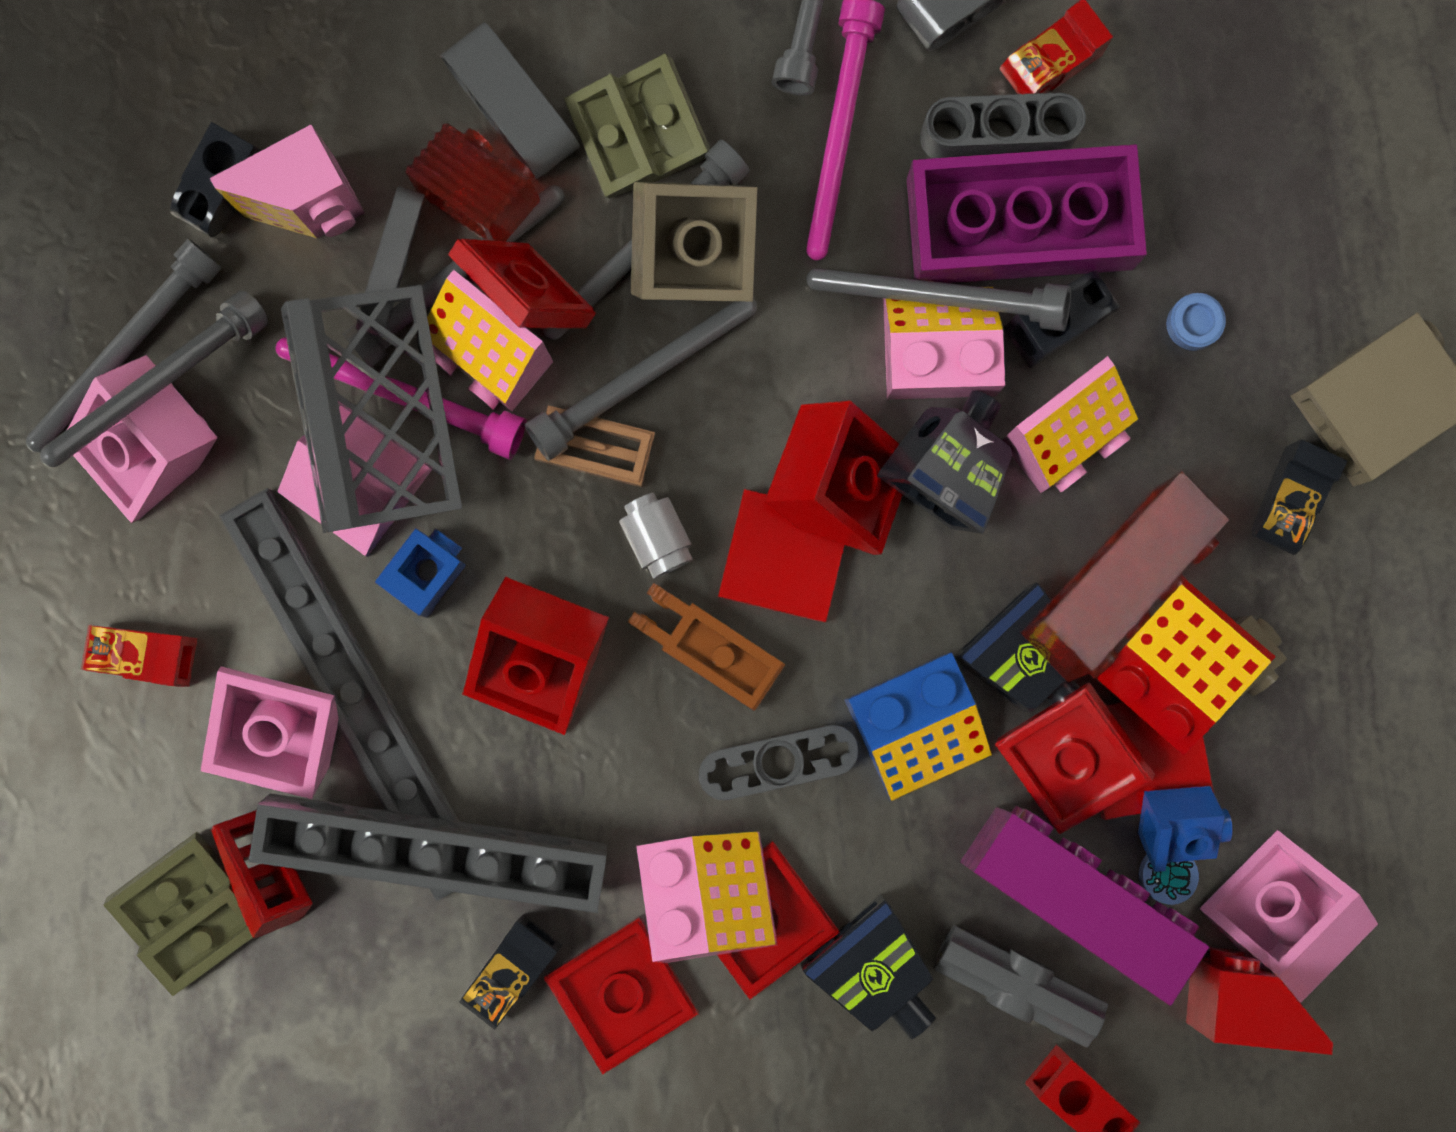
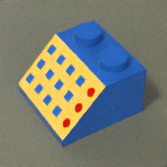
[844,652,992,801]

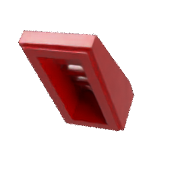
[211,810,313,939]

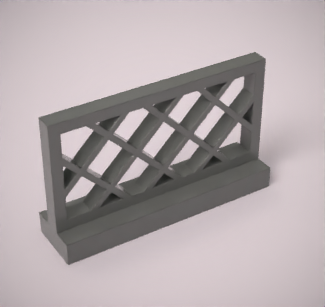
[281,285,462,533]

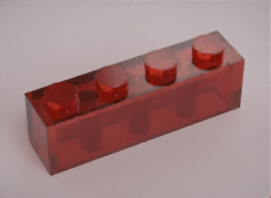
[1021,472,1229,682]

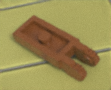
[628,583,785,711]

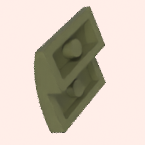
[564,53,711,198]
[103,832,253,997]

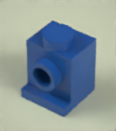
[375,528,466,618]
[1138,786,1232,872]

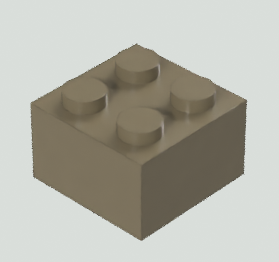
[631,182,757,302]

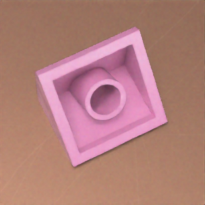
[277,406,432,557]

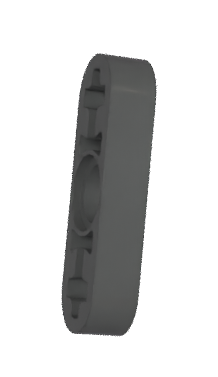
[356,186,425,338]
[699,725,858,800]

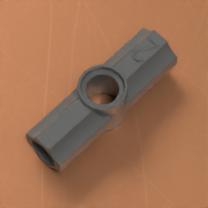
[933,925,1109,1048]

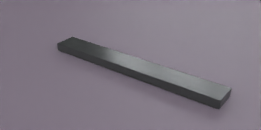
[219,488,459,901]

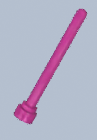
[806,0,885,261]
[275,337,527,460]

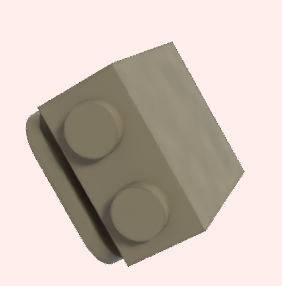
[1290,312,1456,487]

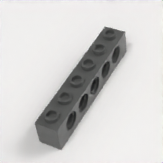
[249,793,607,913]

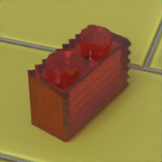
[405,123,540,242]

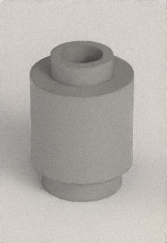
[619,492,693,579]

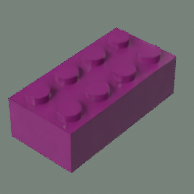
[907,144,1147,283]
[960,806,1209,1006]

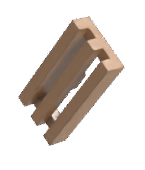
[534,405,655,487]

